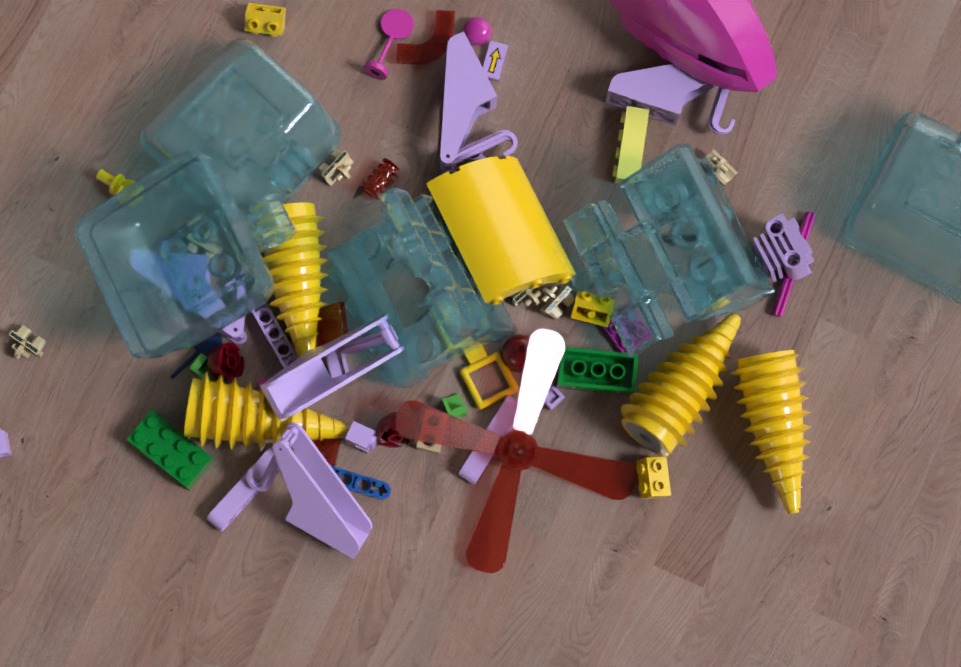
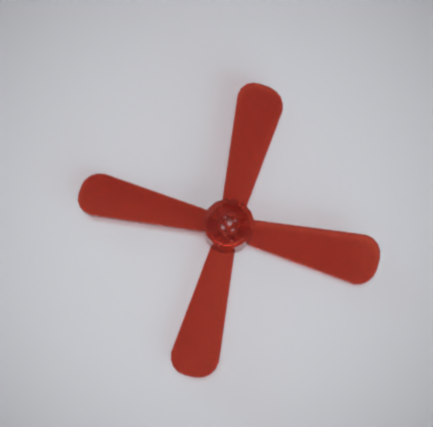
[395,329,637,573]

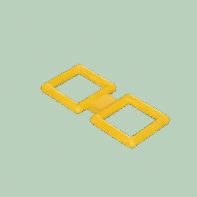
[434,302,519,410]

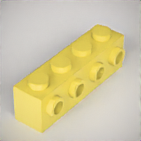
[612,106,649,186]

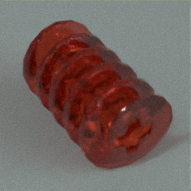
[360,158,400,200]

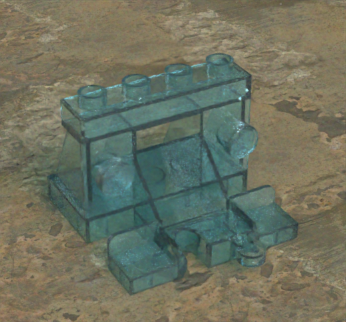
[563,143,775,357]
[327,188,518,388]

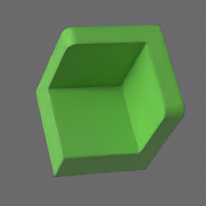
[190,353,215,381]
[441,394,468,422]

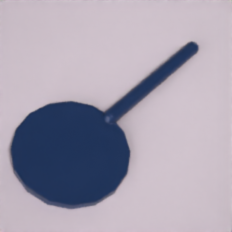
[171,329,223,379]

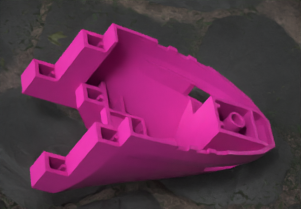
[609,0,777,93]

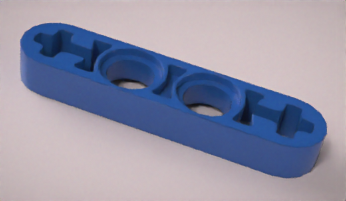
[331,466,391,500]

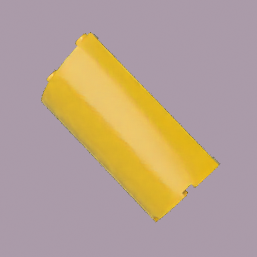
[426,156,576,306]

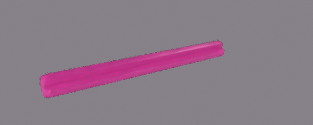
[772,211,816,317]

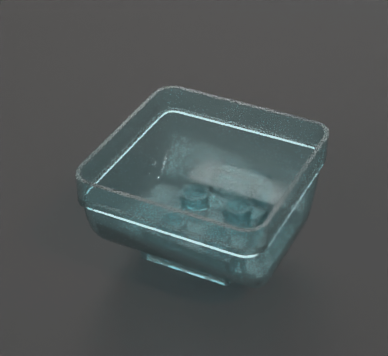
[140,38,342,238]
[842,111,961,304]
[74,151,297,359]

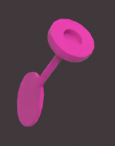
[363,9,414,80]

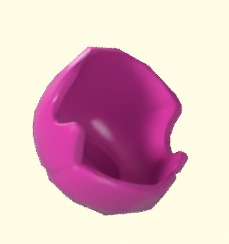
[463,17,492,45]

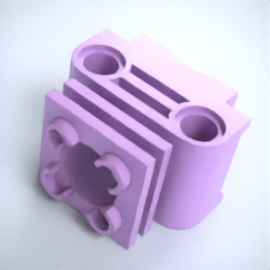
[752,213,814,282]

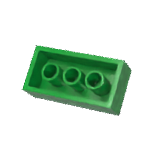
[557,347,639,396]
[127,410,215,491]

